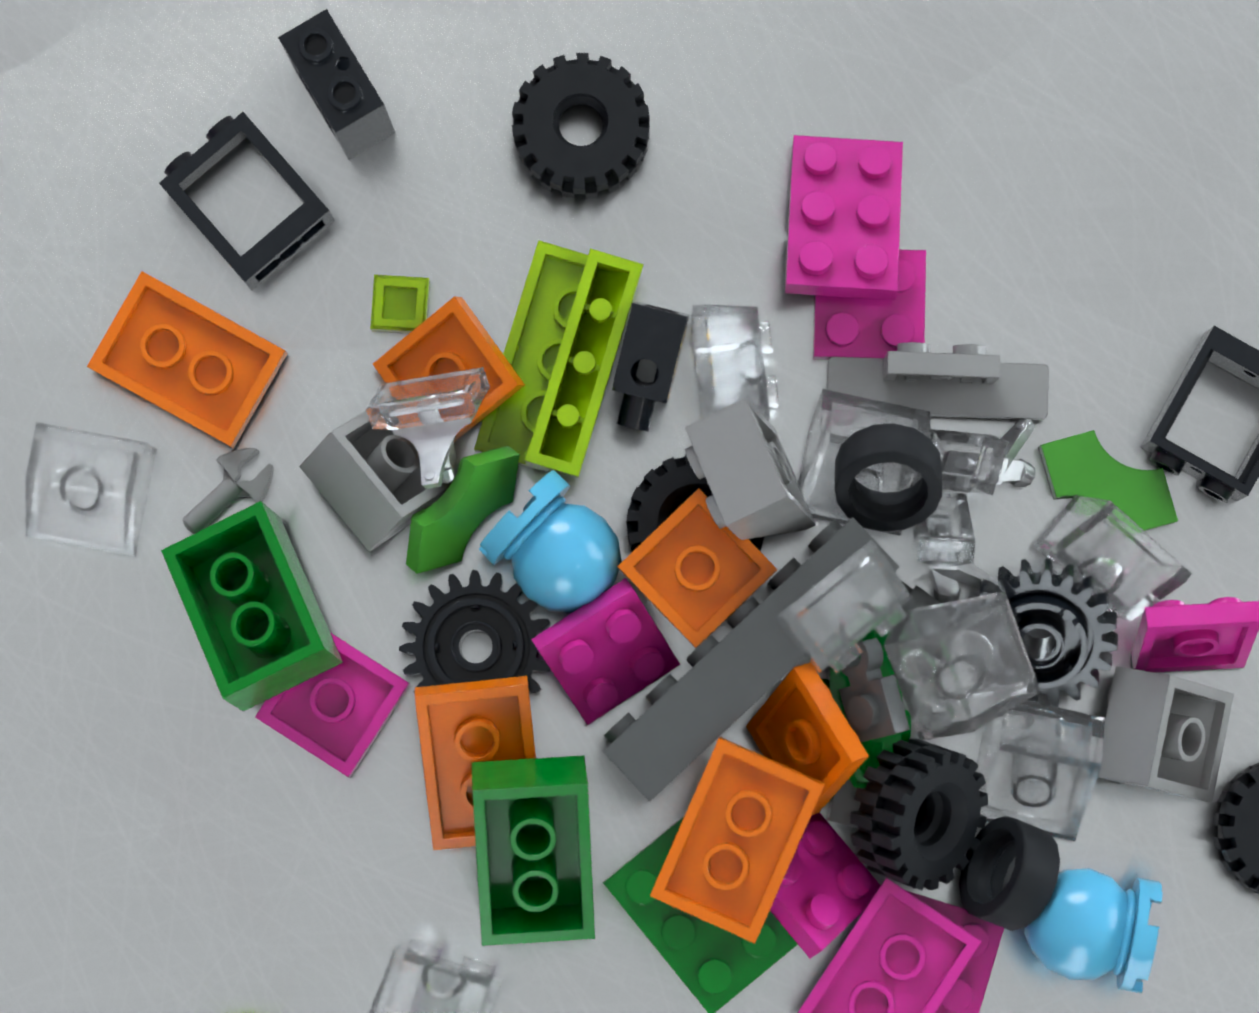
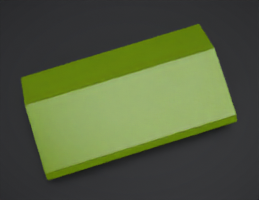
[474,240,644,478]

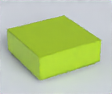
[370,274,430,334]

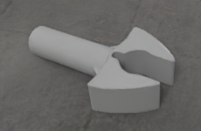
[183,448,274,534]

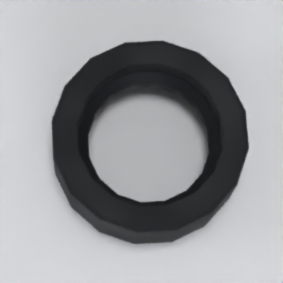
[835,423,942,531]
[959,815,1060,931]

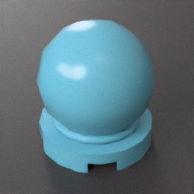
[479,470,621,613]
[1024,868,1162,993]

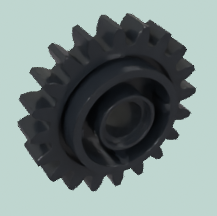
[962,558,1118,708]
[399,570,551,693]

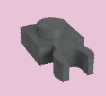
[835,638,910,742]

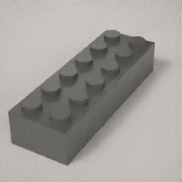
[603,517,900,802]

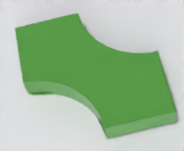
[1039,430,1178,537]
[406,446,520,574]

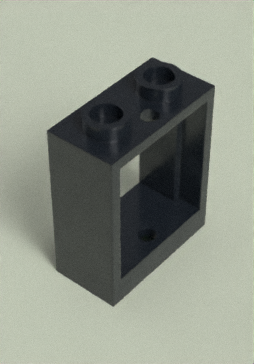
[278,9,395,160]
[159,112,335,290]
[1141,326,1259,503]

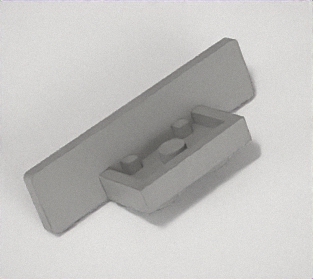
[826,342,1049,420]

